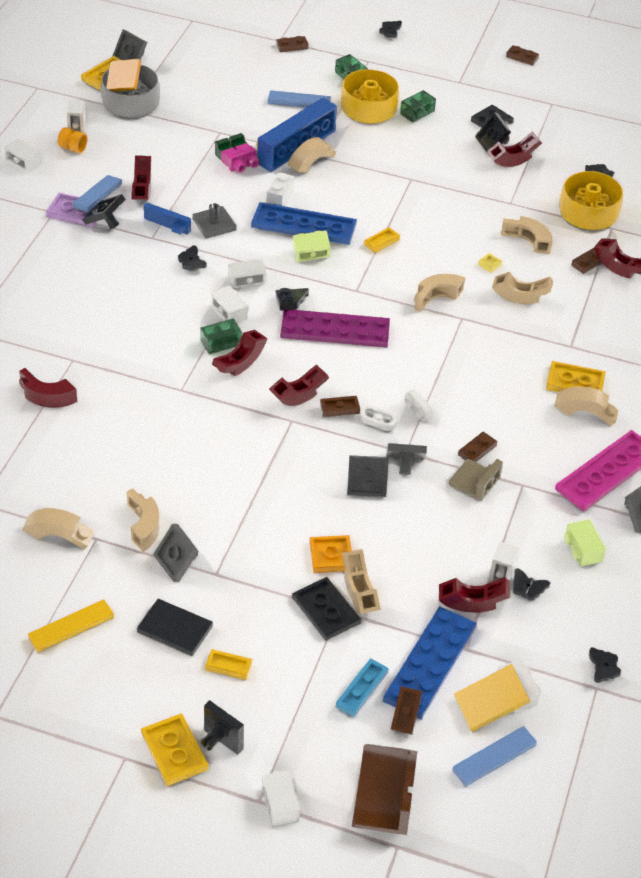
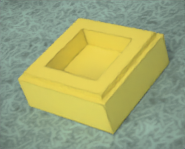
[478,253,502,273]

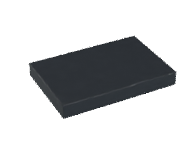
[292,577,361,641]
[137,598,213,657]

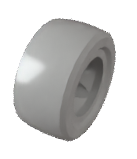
[101,65,160,118]

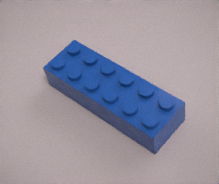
[257,98,337,172]

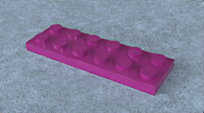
[280,310,390,348]

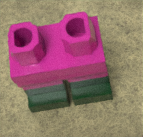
[214,133,259,173]

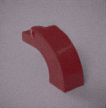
[487,131,543,167]
[131,155,152,201]
[594,238,641,279]
[211,329,268,376]
[269,364,329,406]
[19,368,78,408]
[439,577,510,613]

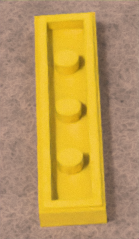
[27,599,114,653]

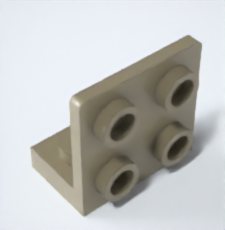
[449,459,503,501]

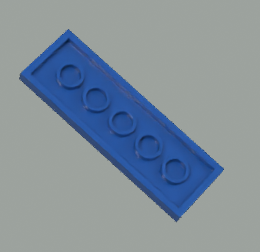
[251,202,357,245]
[383,606,477,720]

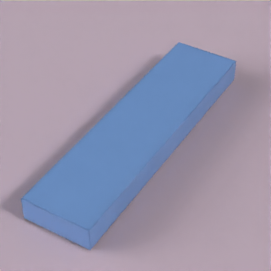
[268,90,331,107]
[73,175,122,212]
[452,726,537,787]

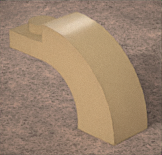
[287,137,337,173]
[501,216,553,254]
[492,271,554,304]
[414,274,466,312]
[554,387,619,426]
[126,488,160,552]
[22,508,94,550]
[341,549,381,614]

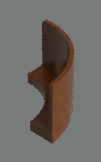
[351,744,418,835]

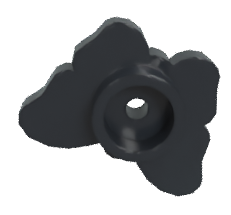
[379,20,402,38]
[585,164,615,178]
[178,245,207,270]
[513,568,551,601]
[588,647,621,683]

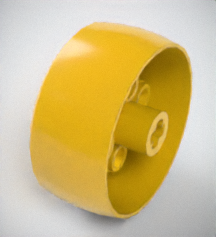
[341,69,400,124]
[559,171,623,230]

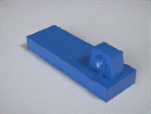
[143,202,191,235]

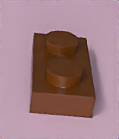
[276,36,309,52]
[506,45,539,66]
[571,248,602,274]
[320,395,360,417]
[458,431,498,462]
[390,686,423,735]

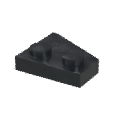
[471,104,514,127]
[275,288,309,311]

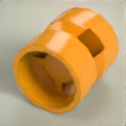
[57,127,88,153]

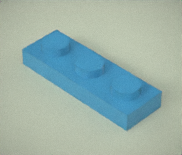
[335,658,389,718]

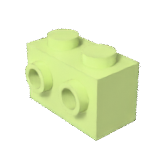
[293,231,331,262]
[564,519,606,567]

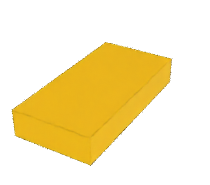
[364,227,400,253]
[205,649,253,680]

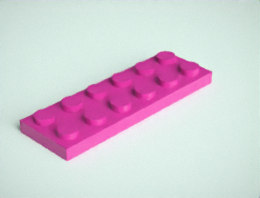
[555,430,641,512]

